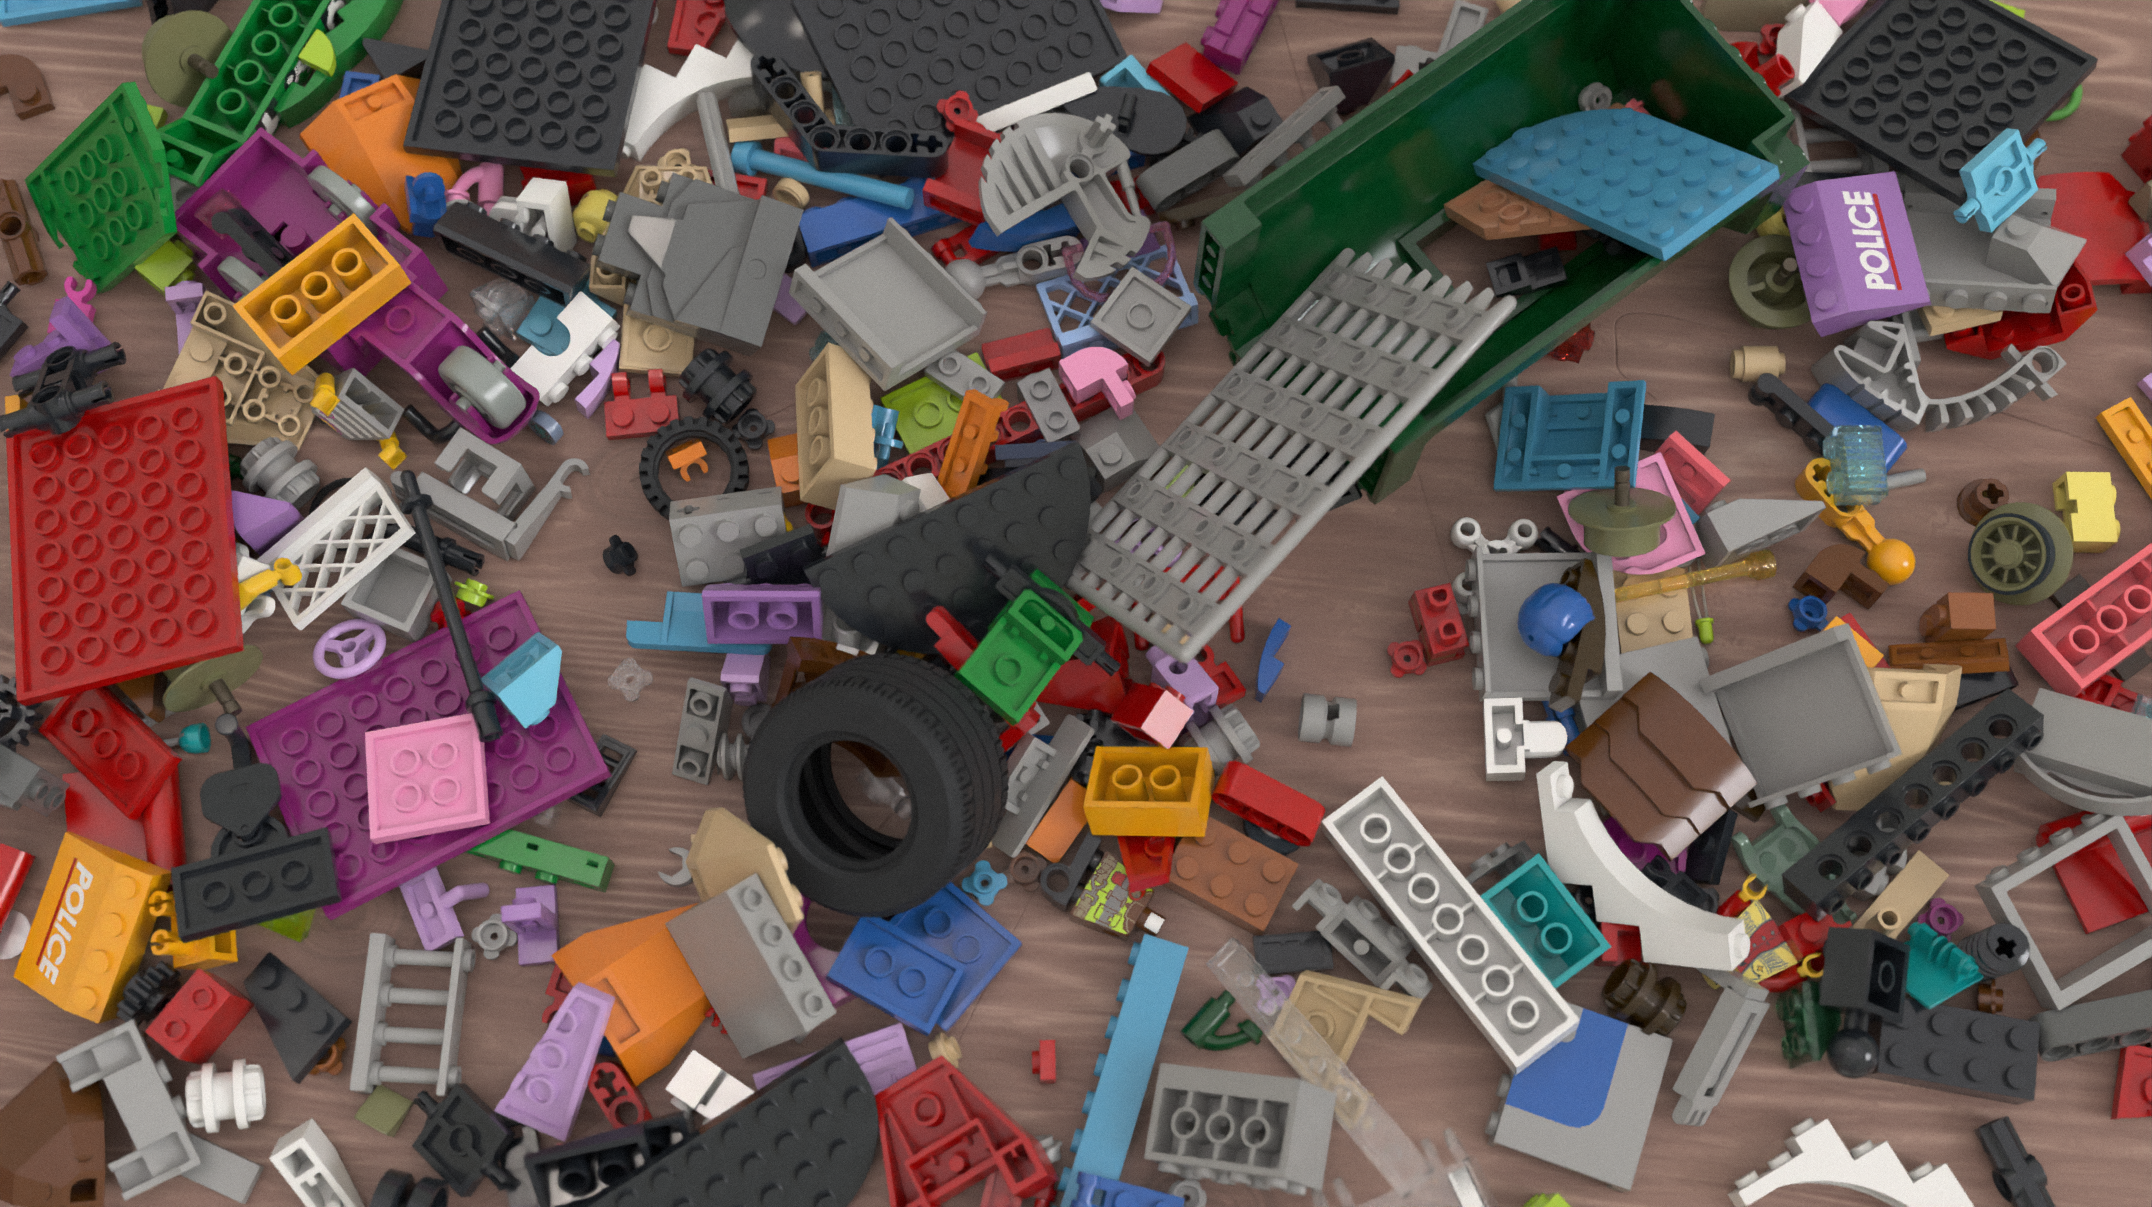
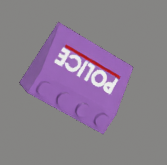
[1783,171,1931,337]

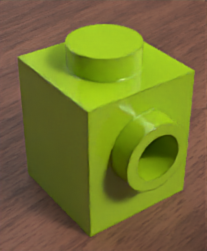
[135,240,197,298]

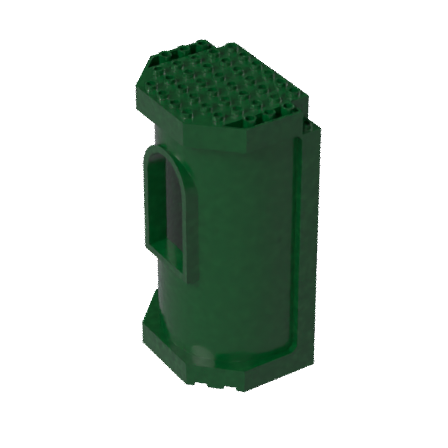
[1193,0,1810,505]

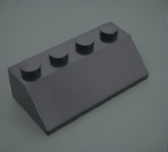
[433,201,591,308]

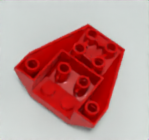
[1944,260,2098,360]

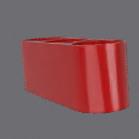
[1211,761,1326,847]

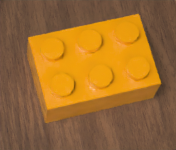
[1083,746,1215,837]

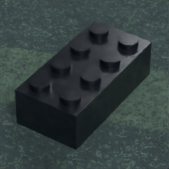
[1865,998,2040,1105]

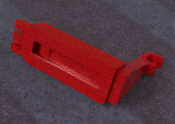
[926,606,1041,753]

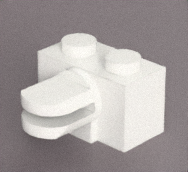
[489,177,577,253]
[1483,698,1567,781]

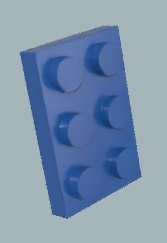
[825,917,967,1037]

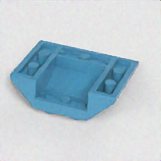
[1493,380,1646,492]

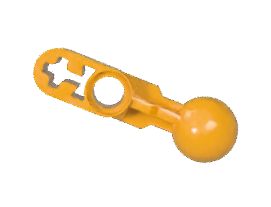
[1795,458,1916,585]

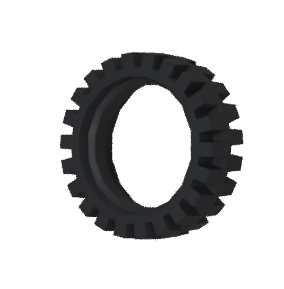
[639,416,749,520]

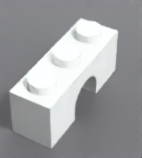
[511,291,620,406]

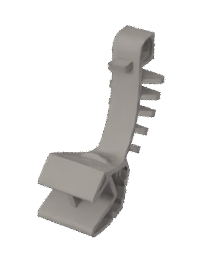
[1811,320,2067,432]

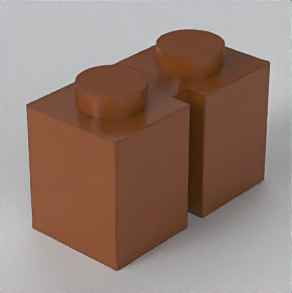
[1919,592,1996,643]

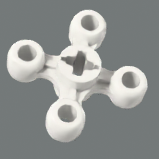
[1450,517,1538,604]

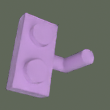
[399,867,489,951]

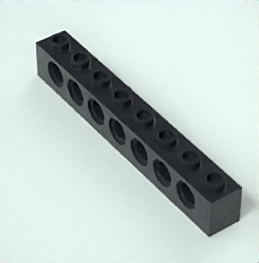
[1782,688,2044,922]

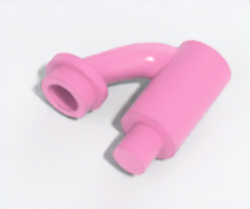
[444,162,504,216]

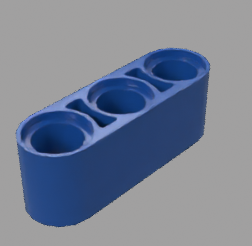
[1807,383,1907,477]

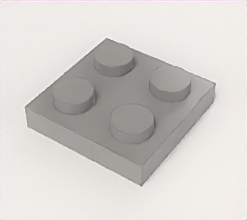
[1090,266,1192,367]

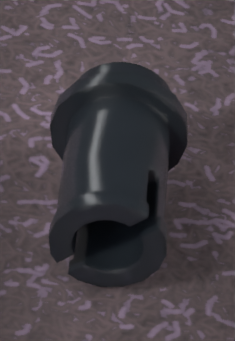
[1534,526,1581,553]

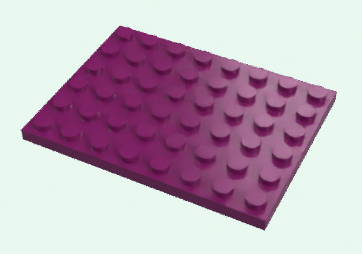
[246,590,612,921]

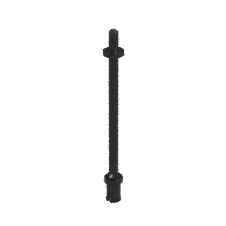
[399,470,504,742]

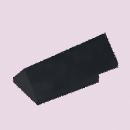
[523,1110,696,1207]

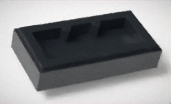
[1684,809,1738,885]
[1252,931,1334,976]

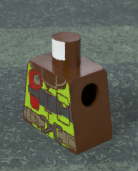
[1069,851,1166,942]

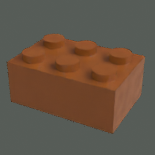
[1161,816,1299,936]

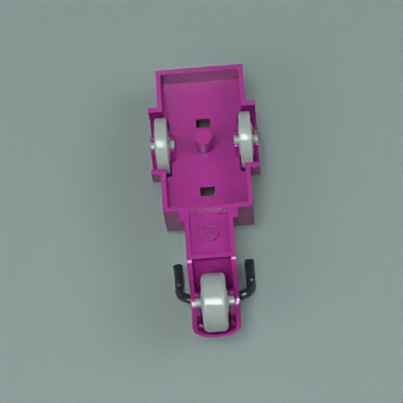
[175,127,540,445]

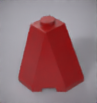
[1036,616,1134,714]

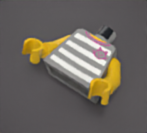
[309,368,407,470]

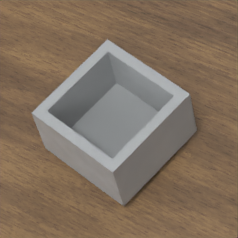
[341,548,453,642]

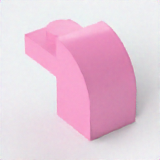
[1059,347,1136,420]

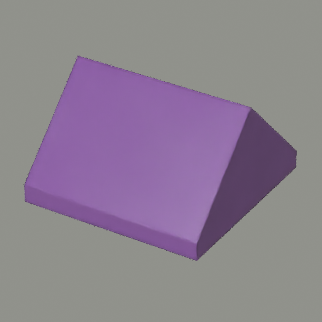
[231,490,305,556]

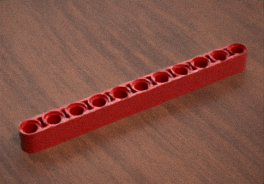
[805,351,1165,540]

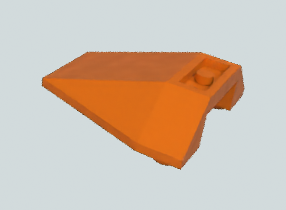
[299,74,471,235]
[551,902,711,1086]

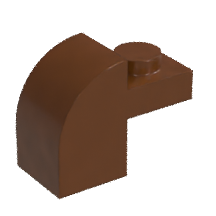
[1792,544,1889,610]

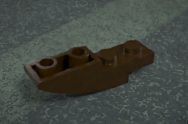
[1548,558,1606,712]

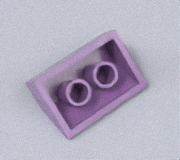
[702,583,824,644]

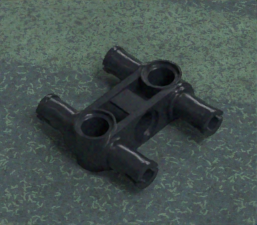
[0,342,126,438]

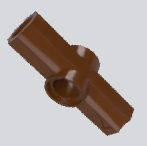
[0,178,49,286]

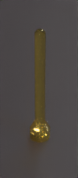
[1614,549,1777,603]

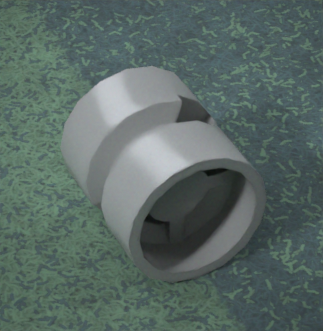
[1298,693,1357,747]

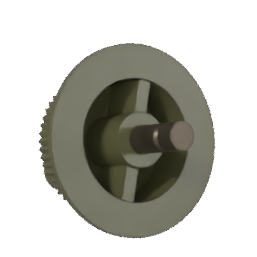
[1728,235,1811,330]

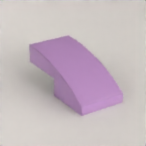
[575,339,620,419]

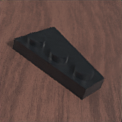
[243,952,352,1084]

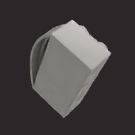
[2014,688,2152,816]

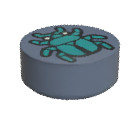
[528,410,564,445]

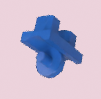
[404,172,447,238]

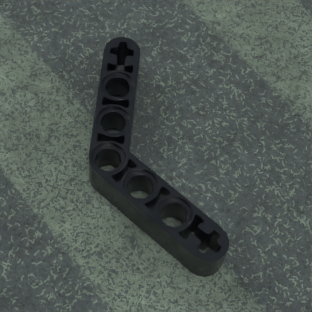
[750,51,948,178]

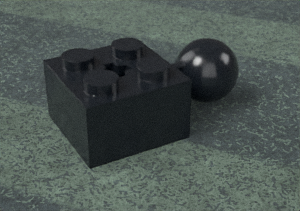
[1818,927,1911,1079]

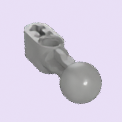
[944,236,1083,300]

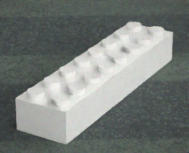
[1321,776,1580,1076]

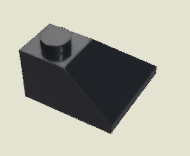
[1307,37,1395,115]
[1187,86,1283,159]

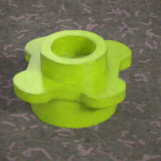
[454,578,495,608]

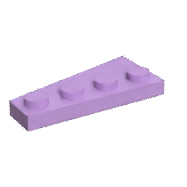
[494,982,615,1142]

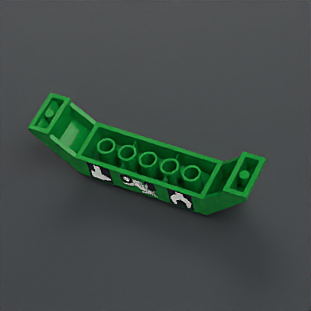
[157,0,352,188]

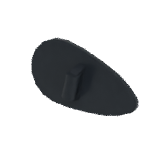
[1063,86,1187,157]

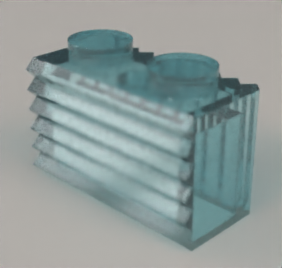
[1823,425,1889,506]

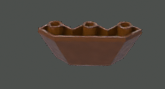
[0,1061,105,1207]

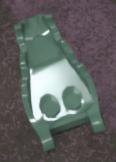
[1731,804,1857,928]

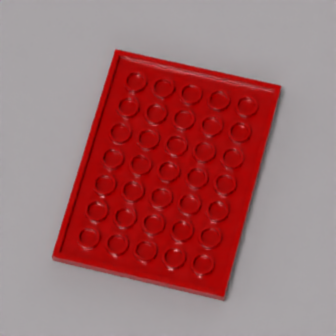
[6,376,244,706]

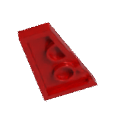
[2111,1045,2152,1120]

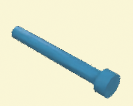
[731,140,914,209]

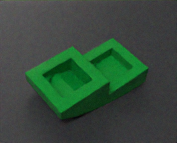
[273,67,343,129]

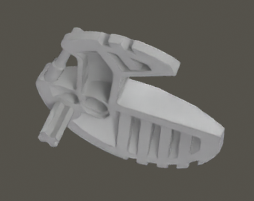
[978,113,1151,282]

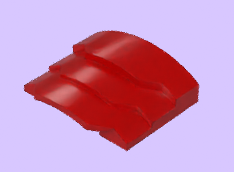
[2036,172,2152,295]

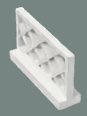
[257,467,415,630]

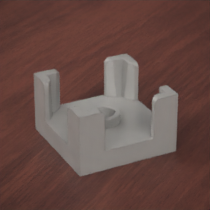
[434,427,536,521]

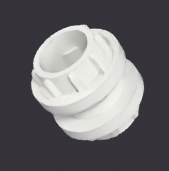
[186,1059,266,1133]

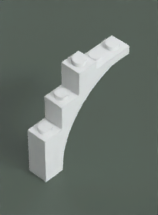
[1728,1117,1974,1207]

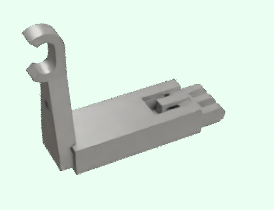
[390,458,590,561]
[1672,967,1770,1127]

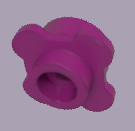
[1917,898,1964,942]

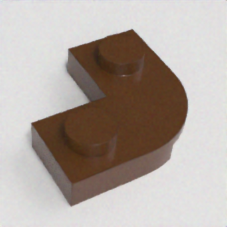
[0,54,55,121]

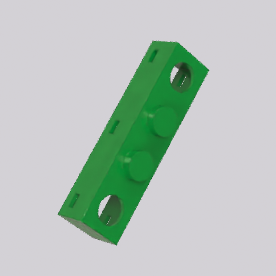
[463,829,615,893]

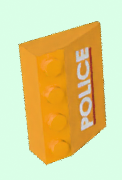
[13,831,172,1024]

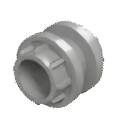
[240,437,320,510]
[1179,704,1260,777]

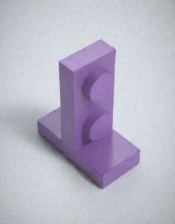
[10,296,111,378]
[501,885,560,967]

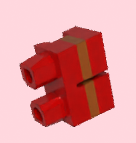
[1408,583,1469,667]

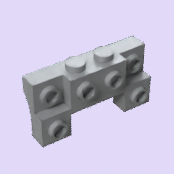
[1292,879,1433,999]
[56,1019,203,1201]

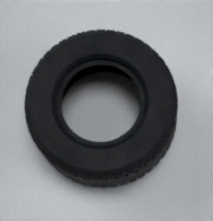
[742,653,1009,918]

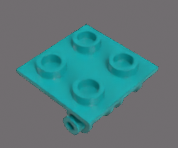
[1904,922,1984,1009]

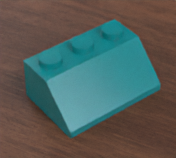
[1480,853,1611,989]

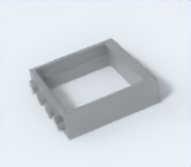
[1974,813,2152,1011]

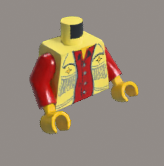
[1702,874,1824,993]

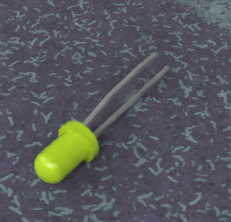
[1688,558,1714,644]

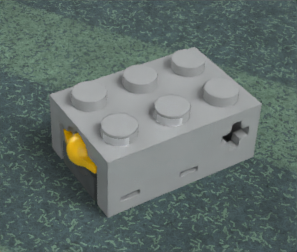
[669,486,794,587]

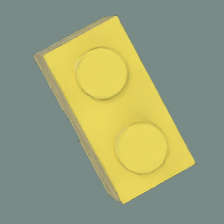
[2052,472,2120,553]

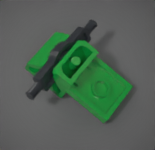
[954,553,1121,726]

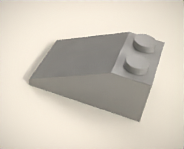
[1694,498,1826,574]

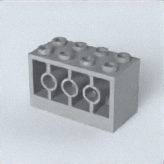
[1144,1063,1336,1196]

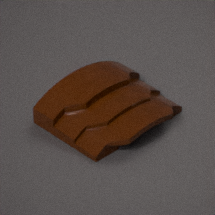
[1564,672,1757,862]

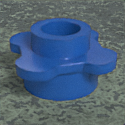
[1788,596,1828,632]

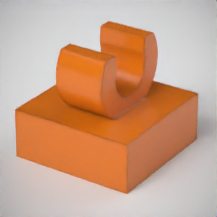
[665,438,708,482]

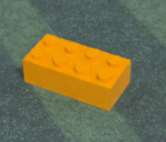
[233,213,411,376]

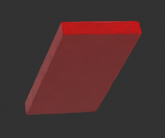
[38,686,182,820]

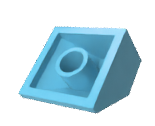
[481,632,562,729]

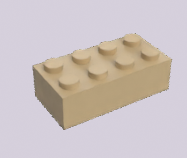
[795,343,877,510]

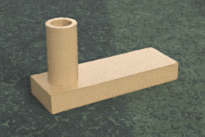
[726,71,835,143]
[1851,850,1950,939]

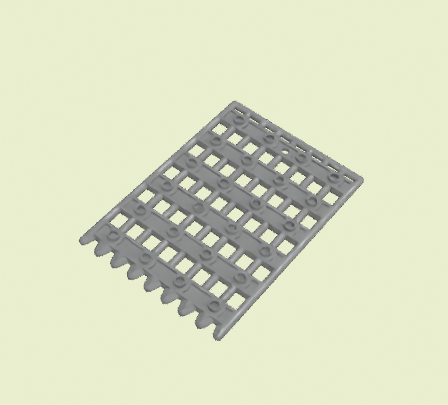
[1064,248,1516,663]

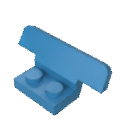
[626,591,773,655]

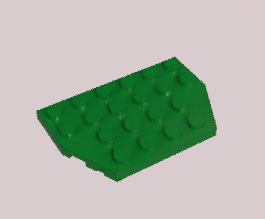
[24,82,177,294]

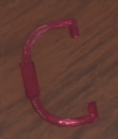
[1062,221,1176,302]

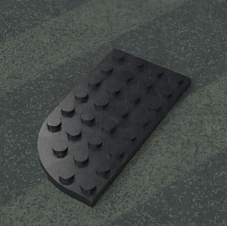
[576,1037,879,1207]

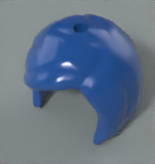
[1517,583,1595,657]

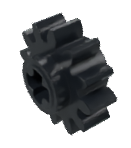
[116,961,182,1027]

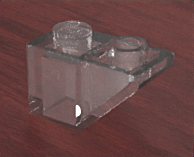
[469,277,536,341]

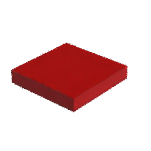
[1145,42,1238,113]

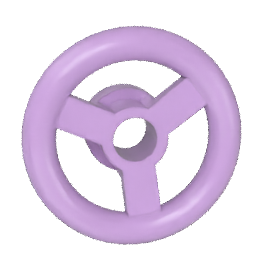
[313,619,386,679]

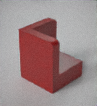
[1594,922,1642,967]

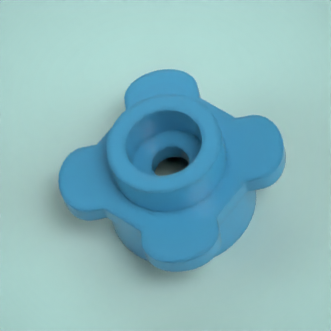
[962,860,1007,906]

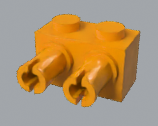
[149,891,238,970]

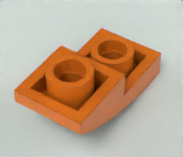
[1025,777,1088,863]

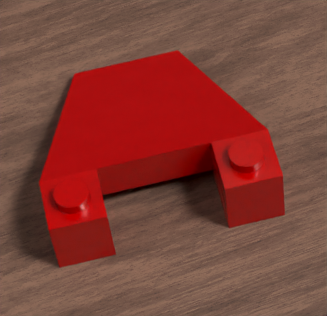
[875,1055,1059,1207]

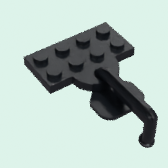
[171,713,342,944]

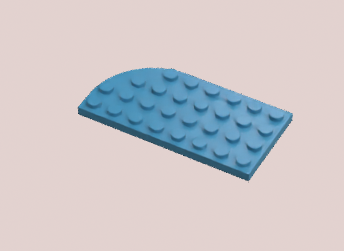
[1473,108,1780,261]

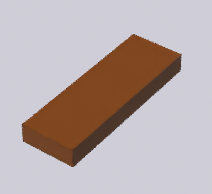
[1888,638,2010,674]

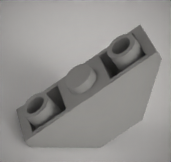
[672,677,733,785]

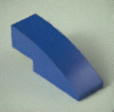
[968,203,1080,252]

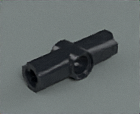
[1974,1116,2055,1207]

